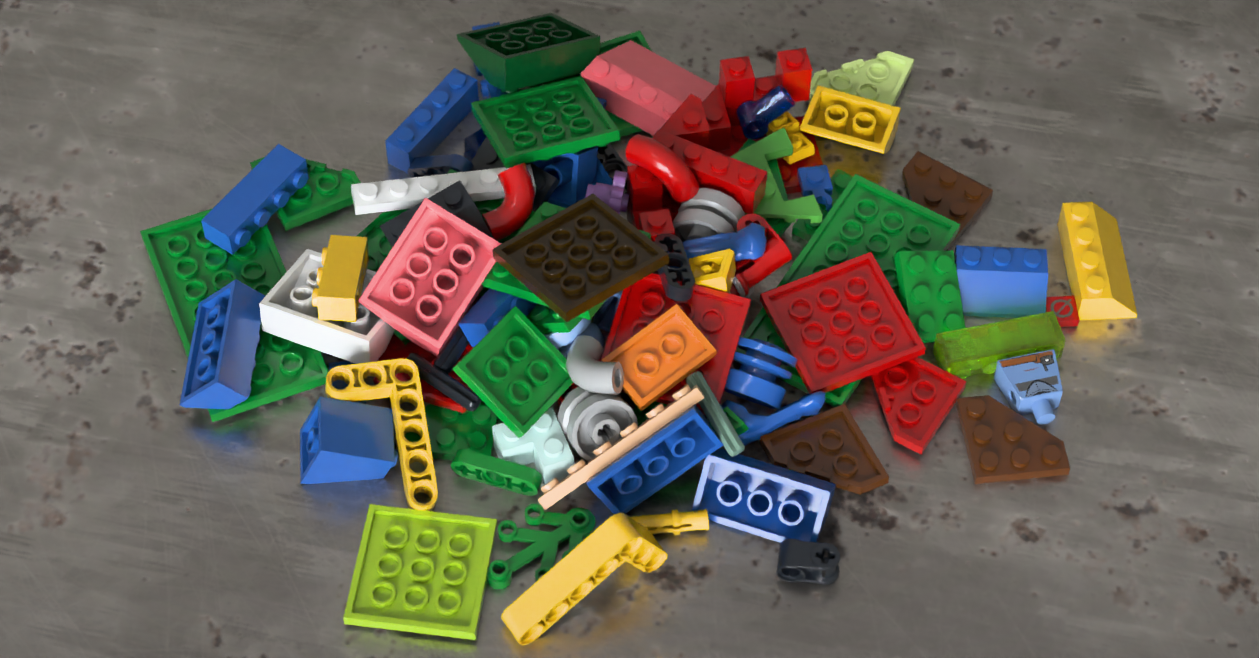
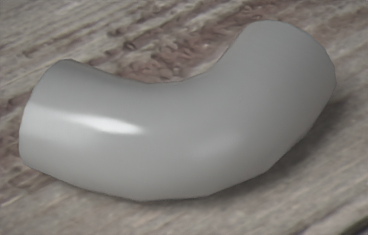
[566,335,624,394]

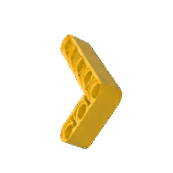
[325,358,438,511]
[501,513,668,645]

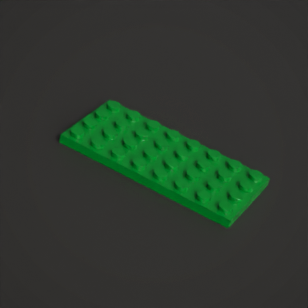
[736,174,960,408]
[140,208,329,422]

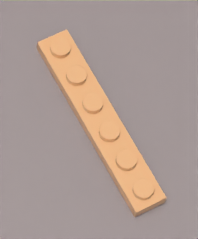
[538,384,704,510]

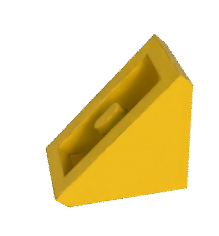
[689,249,736,293]

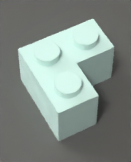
[492,407,574,485]

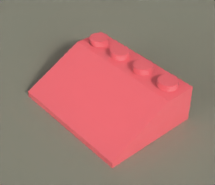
[581,40,716,136]
[358,198,501,357]

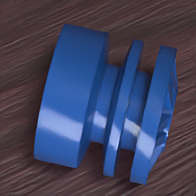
[725,337,798,410]

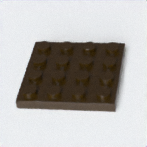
[492,194,669,322]

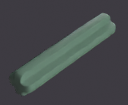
[686,371,745,457]

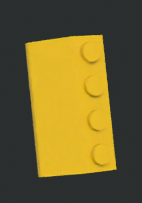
[1057,202,1137,320]

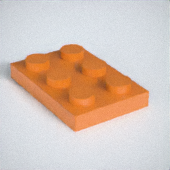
[602,304,716,411]

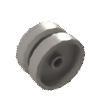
[673,188,745,242]
[558,386,638,461]

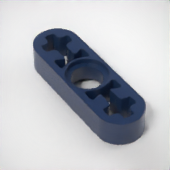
[407,154,474,178]

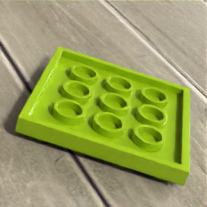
[343,504,498,640]

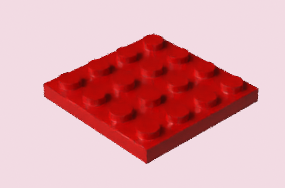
[760,252,926,394]
[600,273,751,415]

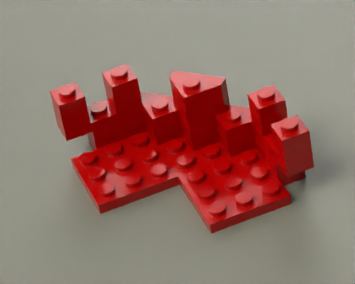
[627,48,823,242]

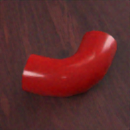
[625,134,700,202]
[482,163,535,241]

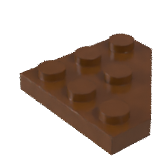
[902,151,993,251]
[956,395,1070,484]
[760,404,889,495]

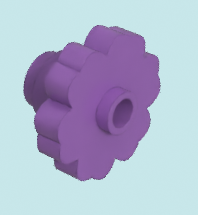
[586,170,629,215]

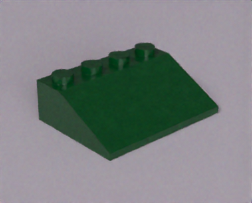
[457,13,600,93]

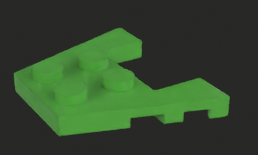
[731,128,823,223]

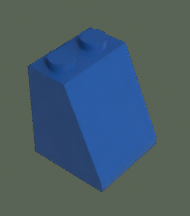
[300,396,398,484]

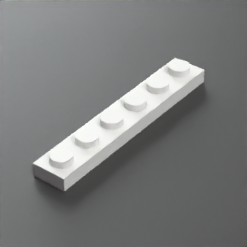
[351,165,536,215]

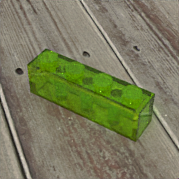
[933,311,1066,379]

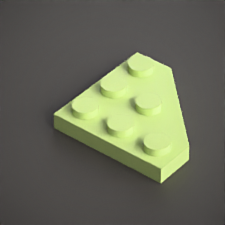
[807,51,914,106]

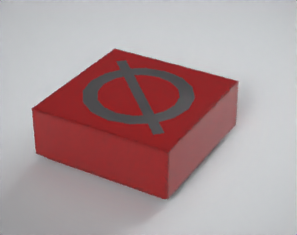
[1045,295,1080,328]

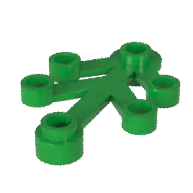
[487,504,596,589]

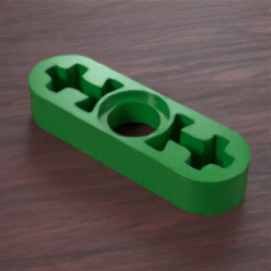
[451,449,543,496]

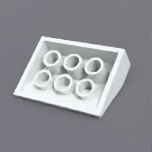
[259,249,395,364]

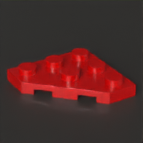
[871,357,967,455]

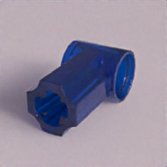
[736,85,795,140]

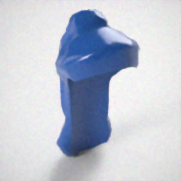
[668,222,767,268]
[720,391,826,446]

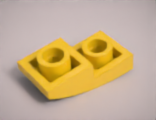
[760,109,815,164]

